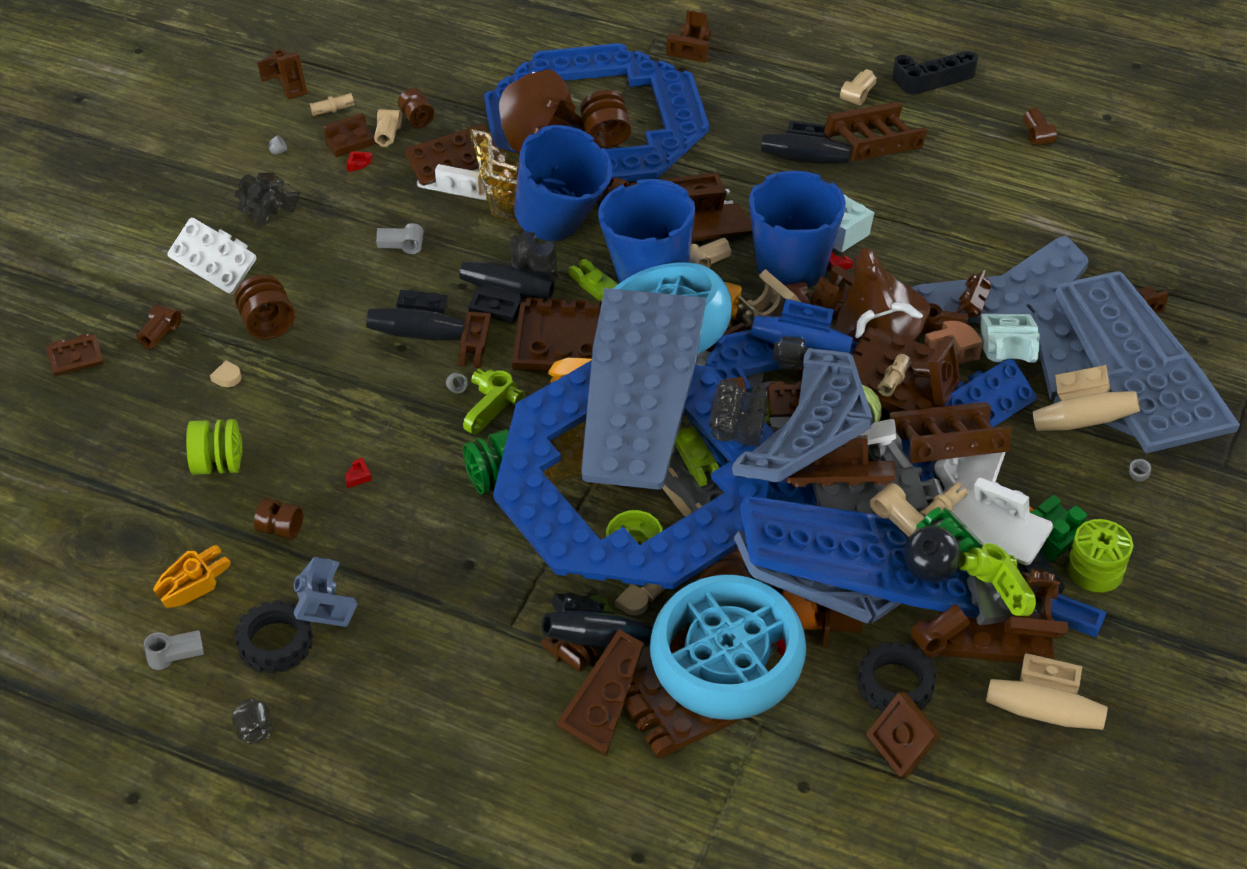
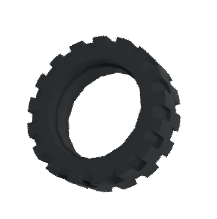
[235,600,313,673]
[858,641,936,713]

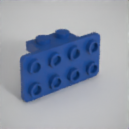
[941,359,1036,427]

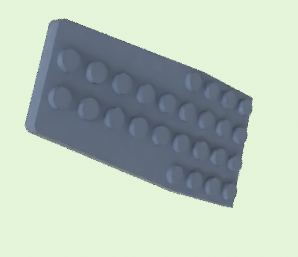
[1055,271,1240,453]
[582,288,706,489]

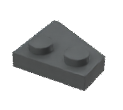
[967,575,1018,625]

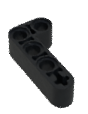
[892,51,978,95]

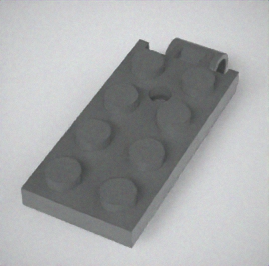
[812,467,943,515]

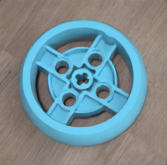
[613,262,732,354]
[650,575,806,720]

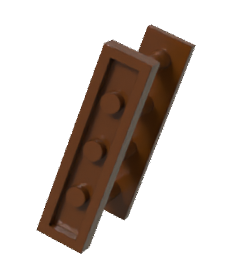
[824,102,928,162]
[890,402,1012,463]

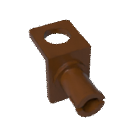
[823,607,863,648]

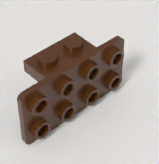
[405,124,501,186]
[687,187,753,241]
[786,435,896,487]

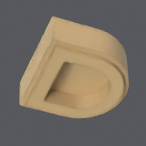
[210,361,241,387]
[615,584,648,615]

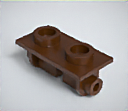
[956,269,992,318]

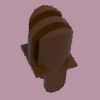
[541,637,599,673]

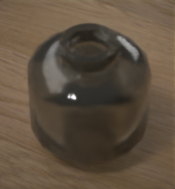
[773,336,811,370]
[231,698,274,744]

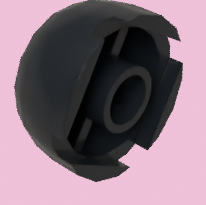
[904,526,961,584]

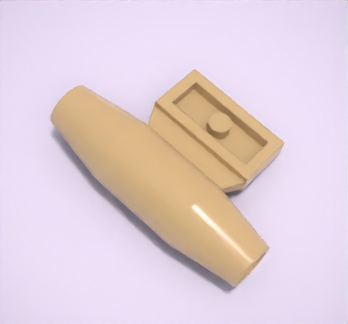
[1033,365,1140,431]
[986,653,1108,730]

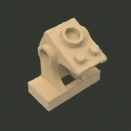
[737,269,801,329]

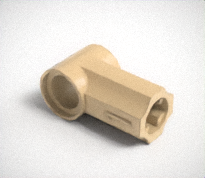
[840,69,877,106]
[374,109,402,147]
[689,238,731,268]
[870,483,925,537]

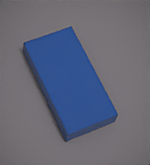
[1051,594,1107,637]

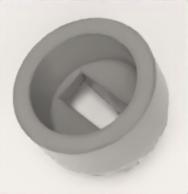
[268,135,287,155]
[446,373,468,394]
[1129,459,1151,482]

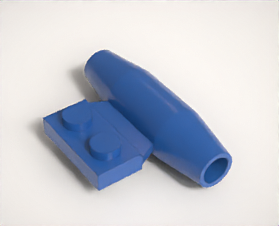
[751,299,853,353]

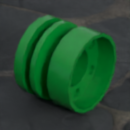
[462,429,509,495]

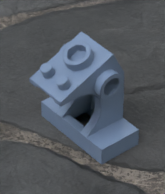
[293,557,358,627]

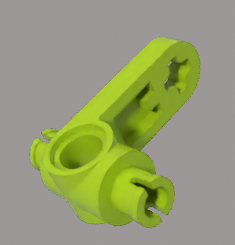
[463,369,525,435]
[958,543,1036,616]

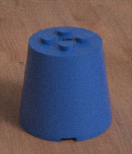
[514,125,612,241]
[749,171,846,287]
[598,179,695,283]

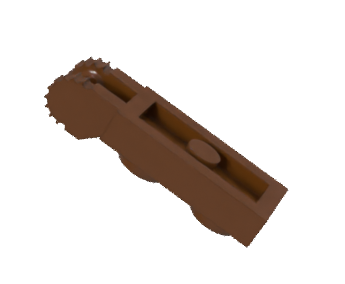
[459,312,491,368]

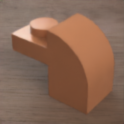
[924,321,983,365]

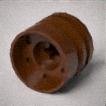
[580,90,631,148]
[234,275,295,340]

